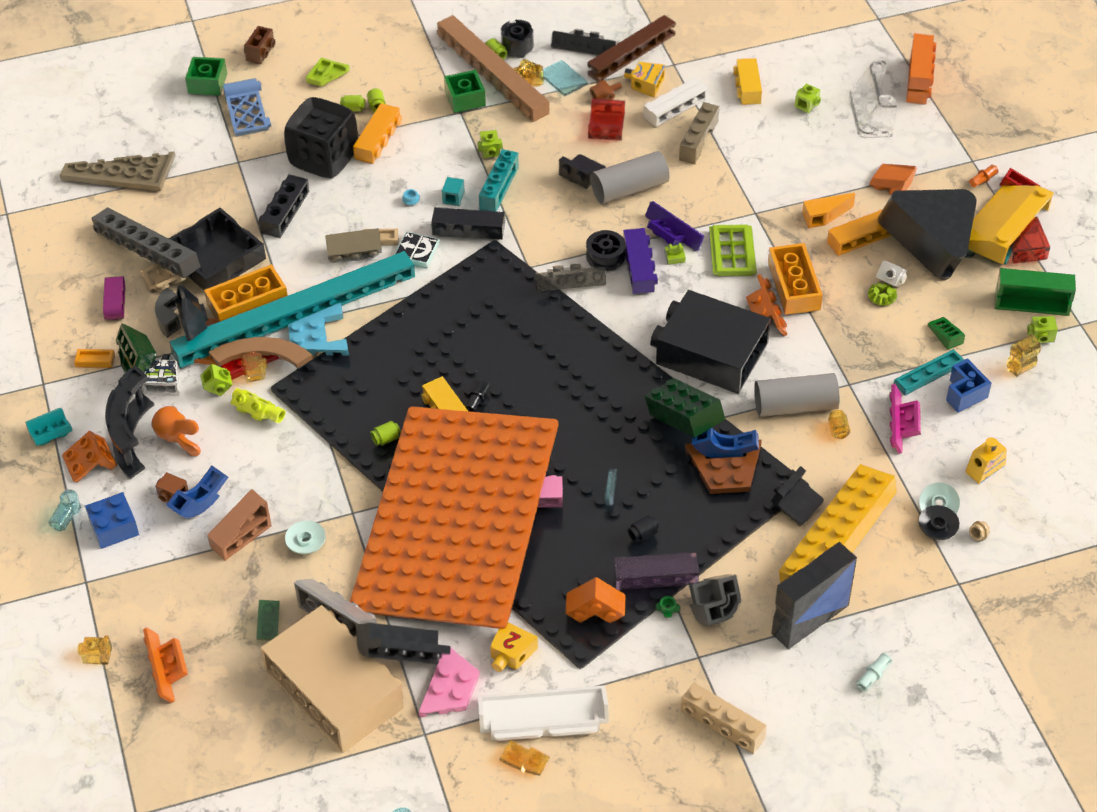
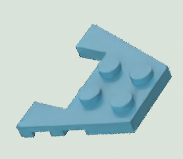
[288,303,349,356]

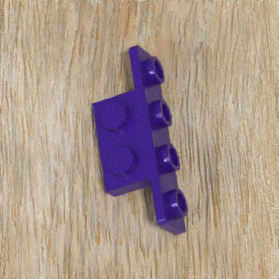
[645,201,704,251]

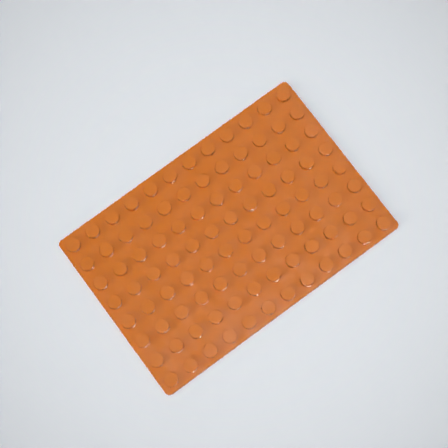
[350,407,559,629]

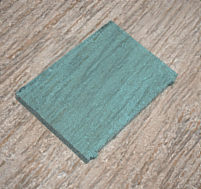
[539,60,588,96]

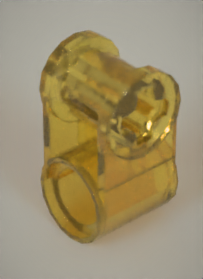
[514,59,544,86]

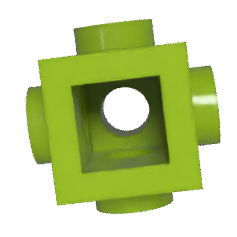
[794,83,821,113]
[477,130,503,158]
[1027,316,1058,343]
[200,364,233,396]

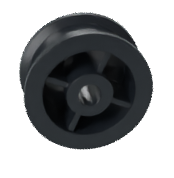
[586,230,626,270]

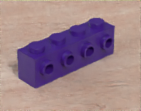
[623,228,658,294]

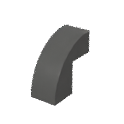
[155,288,181,338]

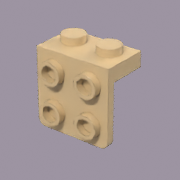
[140,263,186,292]

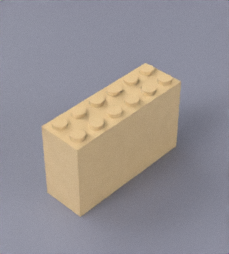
[261,605,404,753]

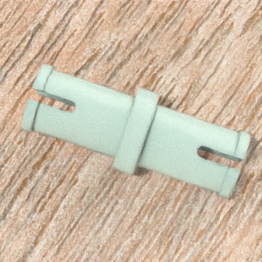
[856,653,892,692]

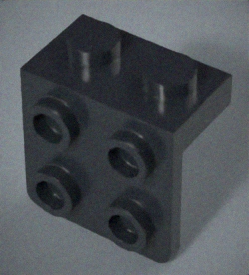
[559,154,606,189]
[771,466,824,526]

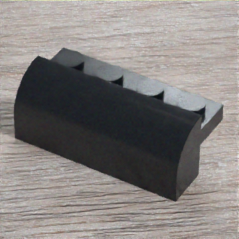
[357,623,451,664]

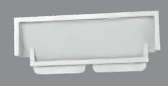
[478,686,609,741]

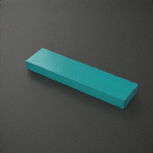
[893,349,964,396]

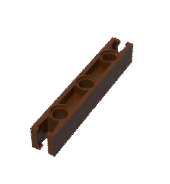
[587,15,676,82]

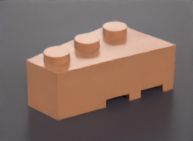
[207,489,272,561]

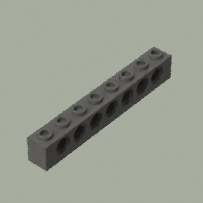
[91,207,200,278]

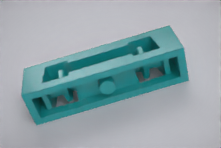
[479,149,519,211]

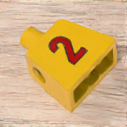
[490,622,538,672]

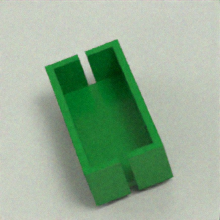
[995,268,1076,316]

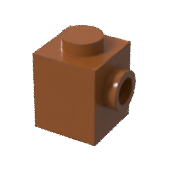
[155,472,189,503]

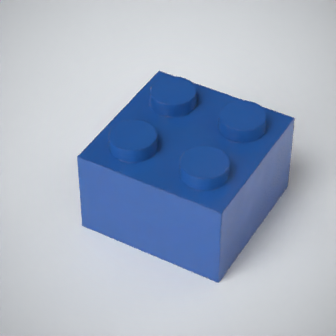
[85,492,139,549]

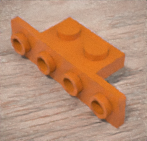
[746,274,788,336]
[143,627,188,703]

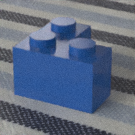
[946,358,992,413]

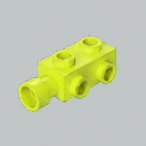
[230,388,286,424]

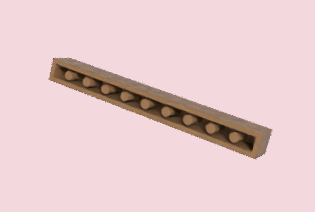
[437,15,550,122]

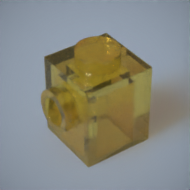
[241,351,267,383]

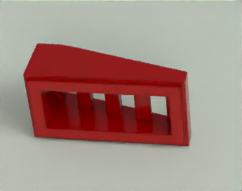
[999,168,1040,187]

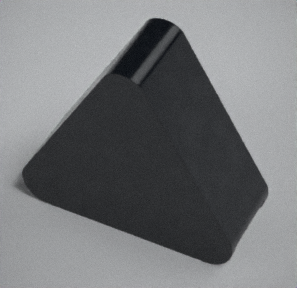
[878,189,977,280]

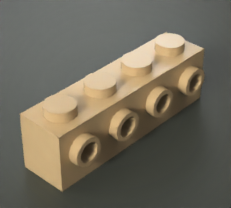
[681,682,767,754]

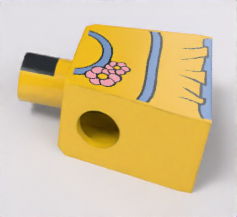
[624,62,665,97]
[965,437,1007,484]

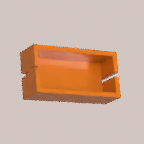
[906,33,937,104]

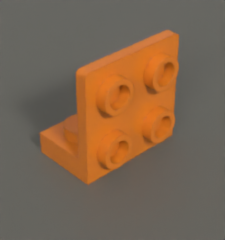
[62,430,117,483]

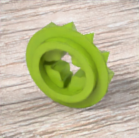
[868,282,897,306]

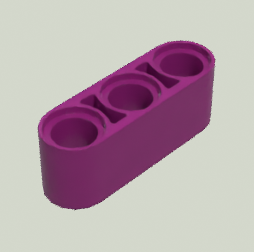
[103,276,126,320]

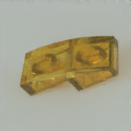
[499,740,550,776]

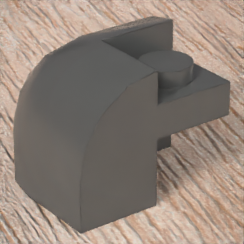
[689,574,741,626]

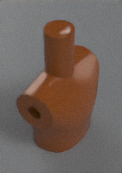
[590,80,622,102]

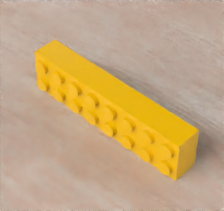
[779,464,897,583]

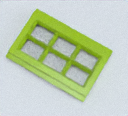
[709,224,757,276]

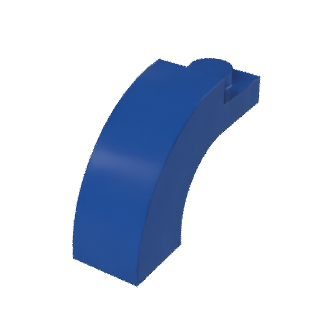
[692,428,759,458]
[166,465,229,518]

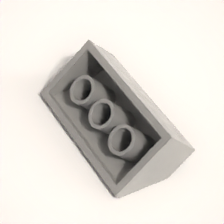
[294,579,377,637]

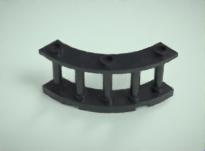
[105,365,154,479]

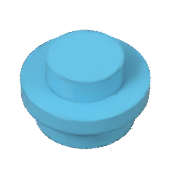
[402,189,420,205]

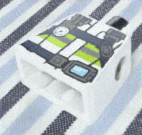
[142,354,180,396]

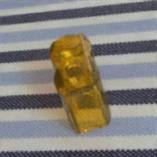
[1007,334,1041,377]

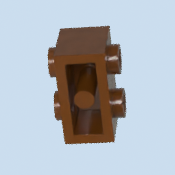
[244,26,276,64]

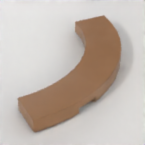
[208,337,313,368]

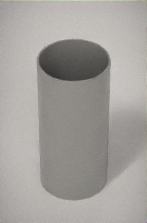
[590,151,670,204]
[754,373,840,417]

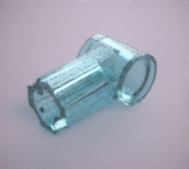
[48,490,81,531]

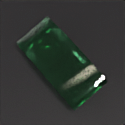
[256,600,280,640]

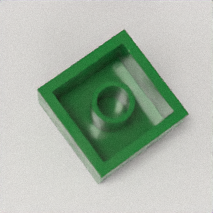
[185,57,227,96]
[444,70,486,113]

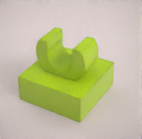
[665,243,686,265]

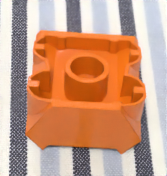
[869,164,917,195]

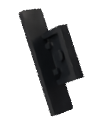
[551,29,616,55]

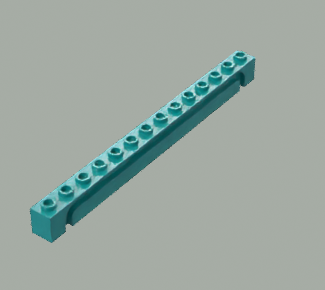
[169,251,415,368]

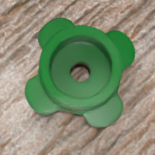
[656,596,680,618]

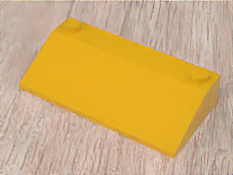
[968,186,1054,265]

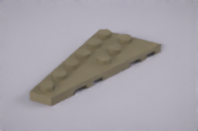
[60,151,175,192]

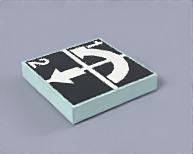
[394,232,440,268]

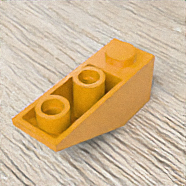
[802,193,855,228]

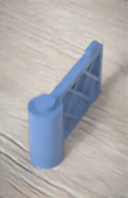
[223,78,271,137]

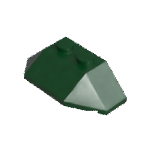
[116,323,156,373]

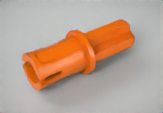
[969,164,999,188]

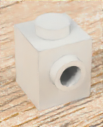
[876,260,907,287]

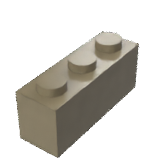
[325,228,382,261]

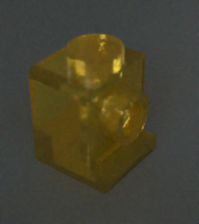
[78,635,112,665]

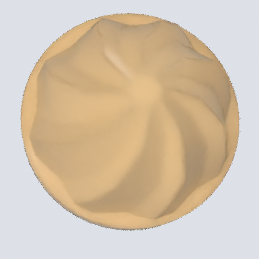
[969,521,990,541]

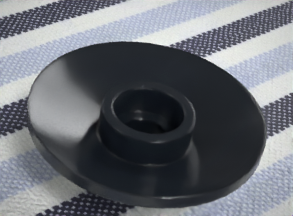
[919,505,959,540]

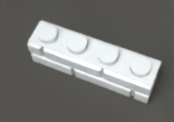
[643,77,708,128]

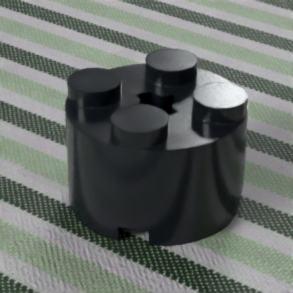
[501,19,534,58]

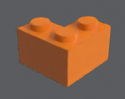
[566,577,625,623]

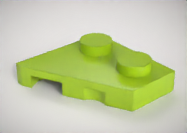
[306,57,350,87]

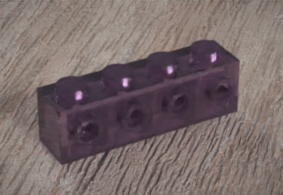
[614,552,699,590]

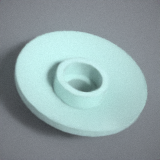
[919,482,960,514]
[285,521,326,554]

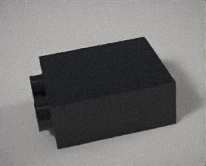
[650,289,771,394]

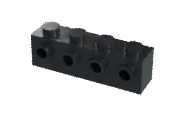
[431,207,505,240]

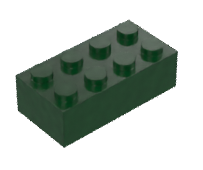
[645,378,725,438]

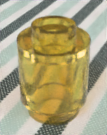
[828,410,851,439]

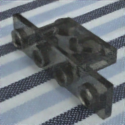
[535,264,606,292]

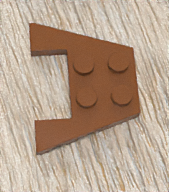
[685,440,762,494]

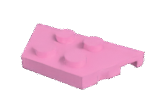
[419,648,480,717]

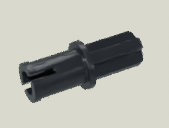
[465,380,489,412]

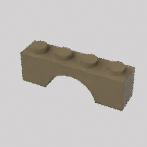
[679,102,720,164]

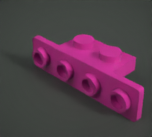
[889,384,921,454]

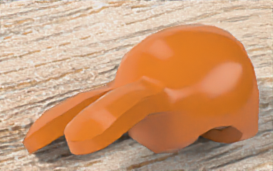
[151,406,201,456]

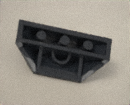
[174,285,209,341]

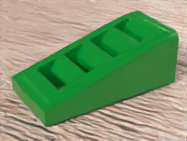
[928,317,965,350]

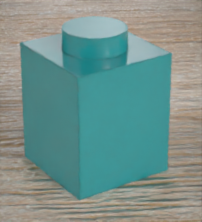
[442,177,465,206]

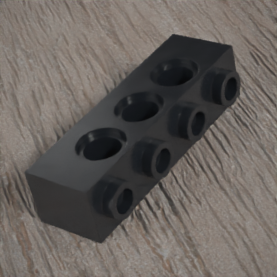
[258,174,310,238]

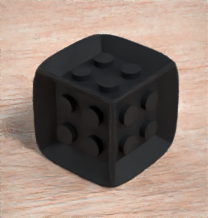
[284,97,358,178]

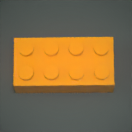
[768,243,823,315]
[204,264,288,322]

